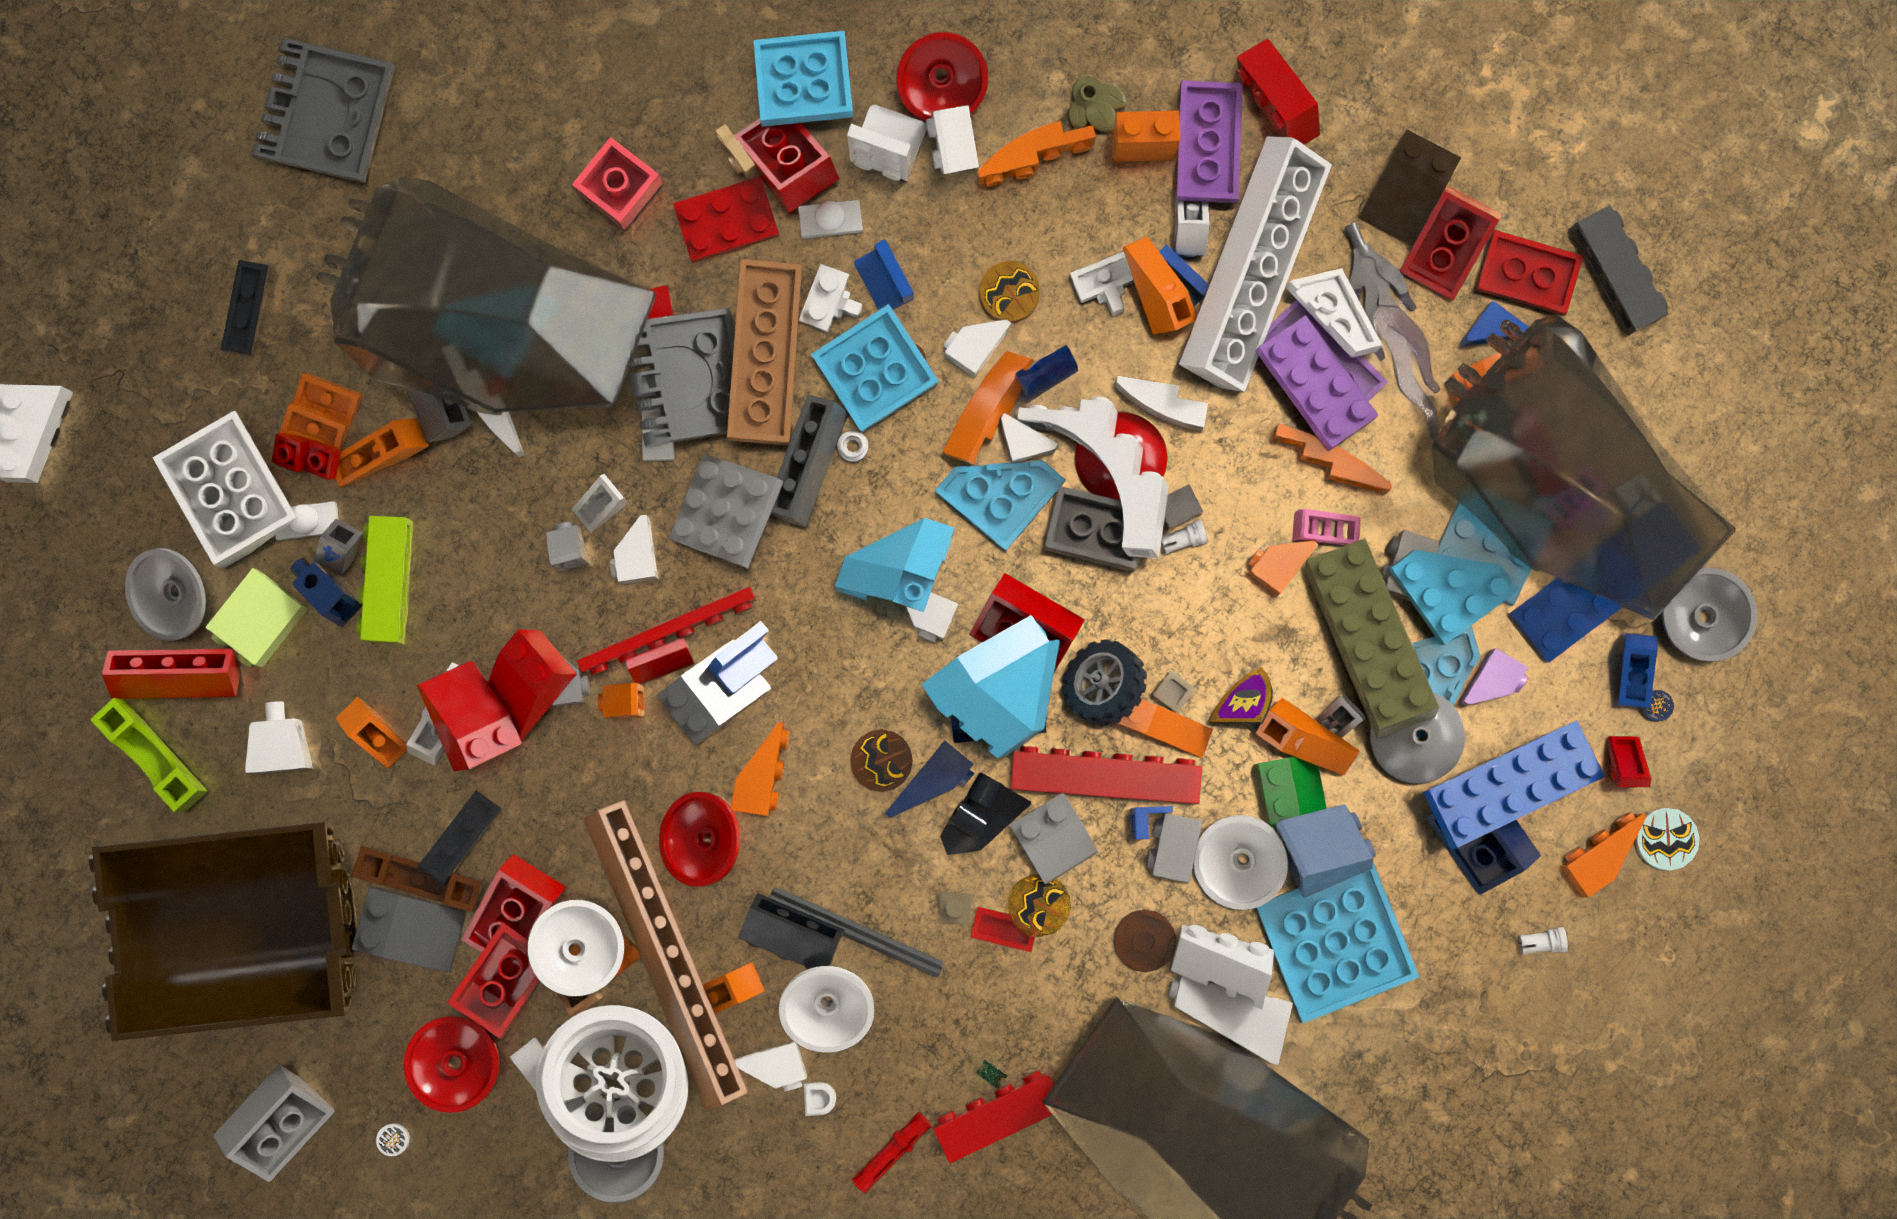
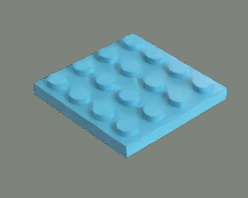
[1256,862,1419,1023]

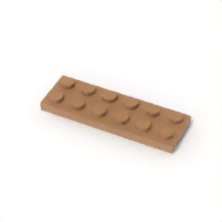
[727,259,802,446]

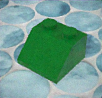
[1254,757,1327,825]

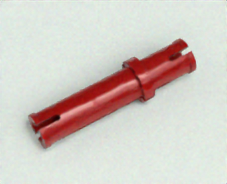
[851,1111,933,1194]

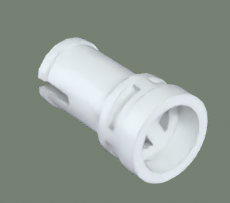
[1161,520,1208,554]
[1519,927,1568,955]

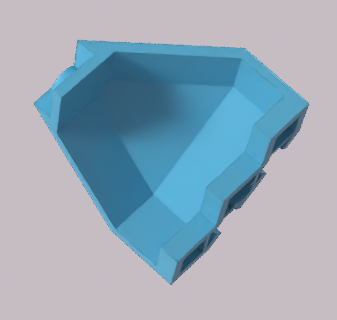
[835,518,955,612]
[921,615,1059,758]

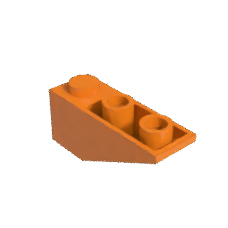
[1122,236,1197,334]
[1255,698,1360,776]
[731,722,789,816]
[1560,811,1647,898]

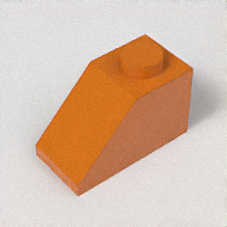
[1248,540,1318,596]
[598,683,644,719]
[335,696,407,769]
[702,962,765,1014]

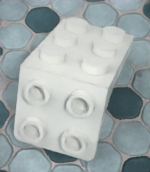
[847,105,927,181]

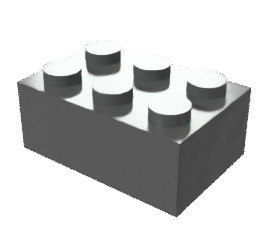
[1043,486,1139,572]

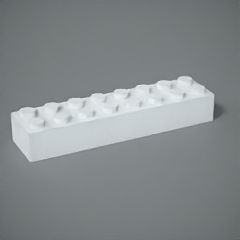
[1179,136,1332,392]

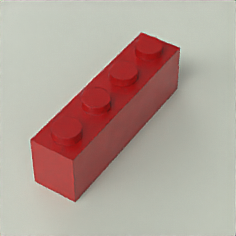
[102,649,241,699]
[933,1070,1065,1164]

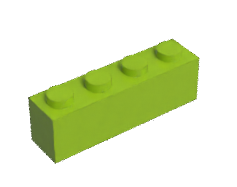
[356,516,413,644]

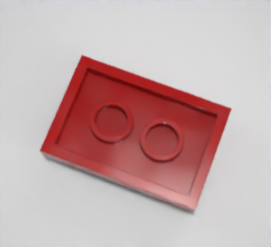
[673,176,780,263]
[1476,230,1583,316]

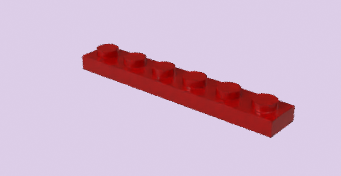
[577,586,757,676]

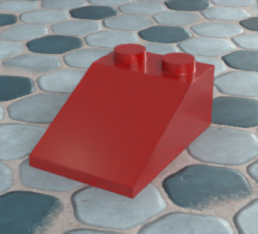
[734,118,839,213]
[1400,185,1502,301]
[488,629,577,741]
[417,660,522,772]
[461,854,566,953]
[447,923,540,1040]

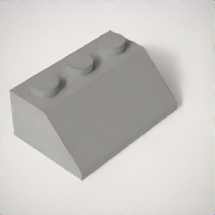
[213,1065,335,1182]

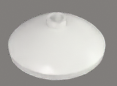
[1194,815,1289,910]
[527,900,624,996]
[779,966,874,1052]

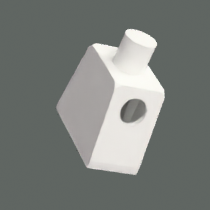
[245,701,313,774]

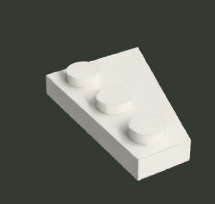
[1286,268,1382,358]

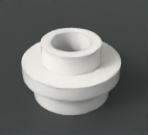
[837,431,868,462]

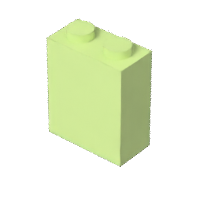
[206,568,309,667]

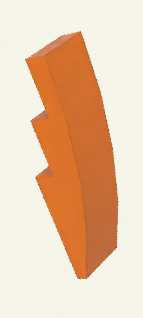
[943,351,1034,465]
[1272,423,1392,494]

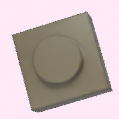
[1152,670,1196,714]
[938,891,972,925]

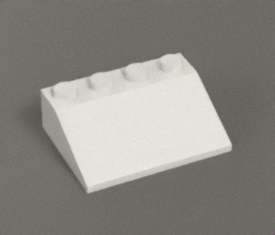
[153,410,297,569]

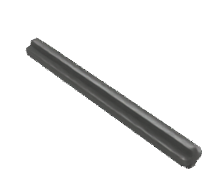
[769,888,943,977]

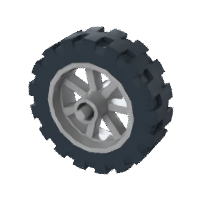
[1062,639,1147,726]

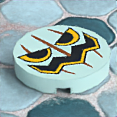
[1635,808,1700,871]

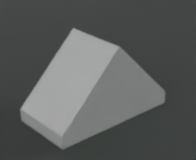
[1315,694,1366,738]

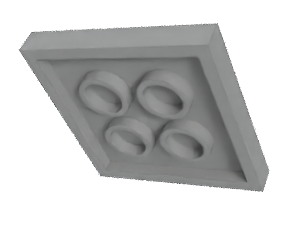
[668,454,783,568]

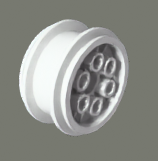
[536,1005,689,1162]

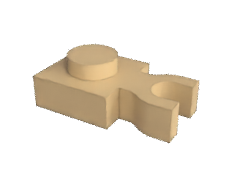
[716,124,757,179]

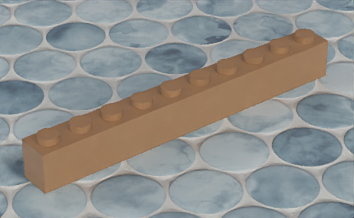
[583,800,748,1111]

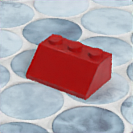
[969,573,1085,673]

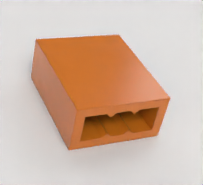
[1112,110,1180,162]

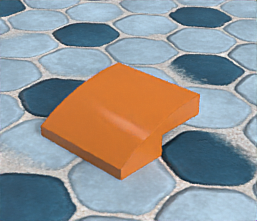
[280,372,363,449]

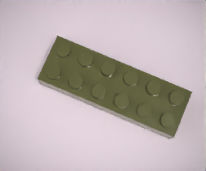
[1305,538,1439,739]

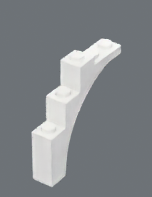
[1017,396,1169,558]

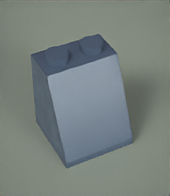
[1276,804,1376,898]

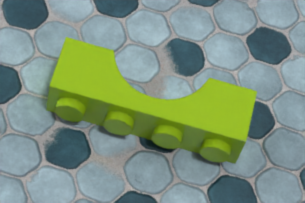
[90,698,208,813]

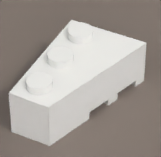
[0,384,73,483]
[1171,925,1274,1010]

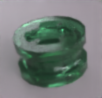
[976,1059,1008,1089]

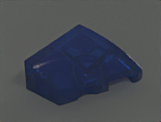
[1015,345,1079,404]

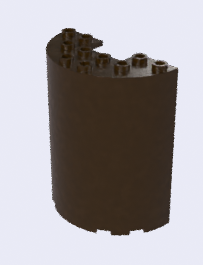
[89,822,357,1041]

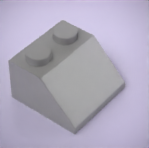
[1010,792,1098,885]

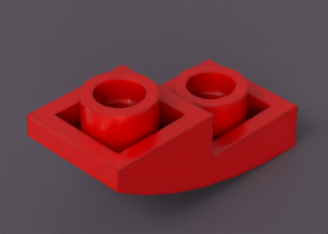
[271,432,341,480]

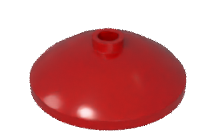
[896,31,989,121]
[1075,412,1168,501]
[659,792,740,887]
[403,1016,500,1113]

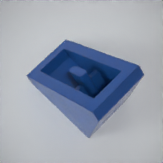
[1461,301,1529,347]

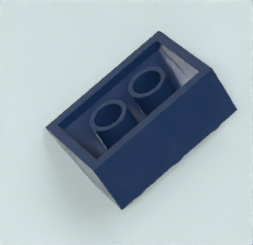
[1426,812,1541,895]

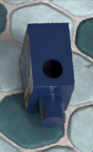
[290,558,363,627]

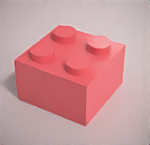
[572,137,663,231]

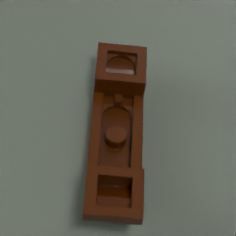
[351,846,483,912]

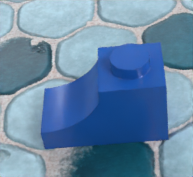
[1618,633,1657,708]

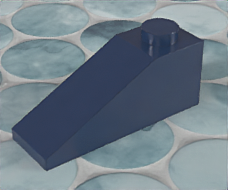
[885,740,975,818]

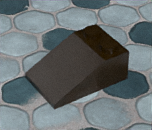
[1359,129,1461,246]

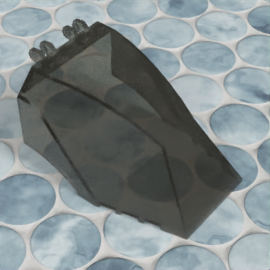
[316,177,656,415]
[1432,314,1736,620]
[1042,997,1373,1219]

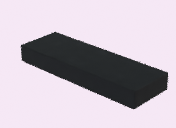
[221,260,271,357]
[418,790,502,885]

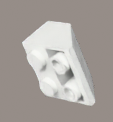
[926,106,979,174]

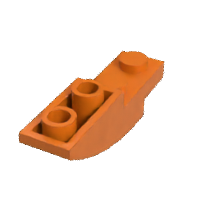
[977,121,1096,187]

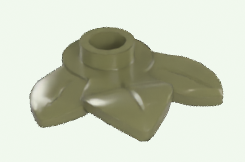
[1068,76,1127,133]

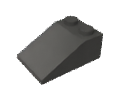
[656,640,772,746]
[352,887,467,972]

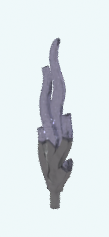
[1345,222,1440,440]

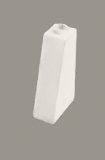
[1168,974,1293,1065]

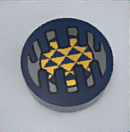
[1640,690,1674,722]

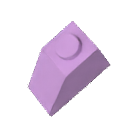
[1458,648,1528,706]

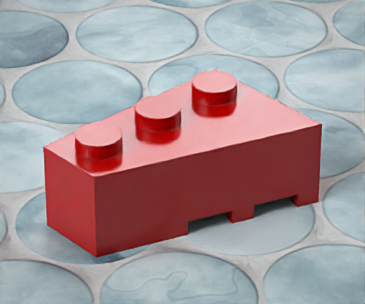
[1236,38,1320,145]

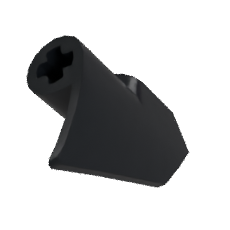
[940,772,1031,855]

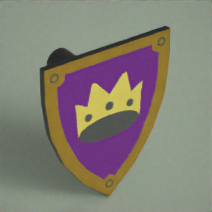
[1209,667,1273,733]

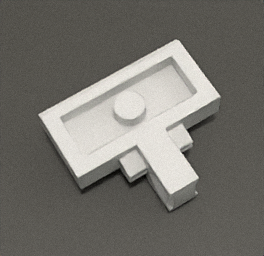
[1069,252,1134,317]
[799,264,862,333]

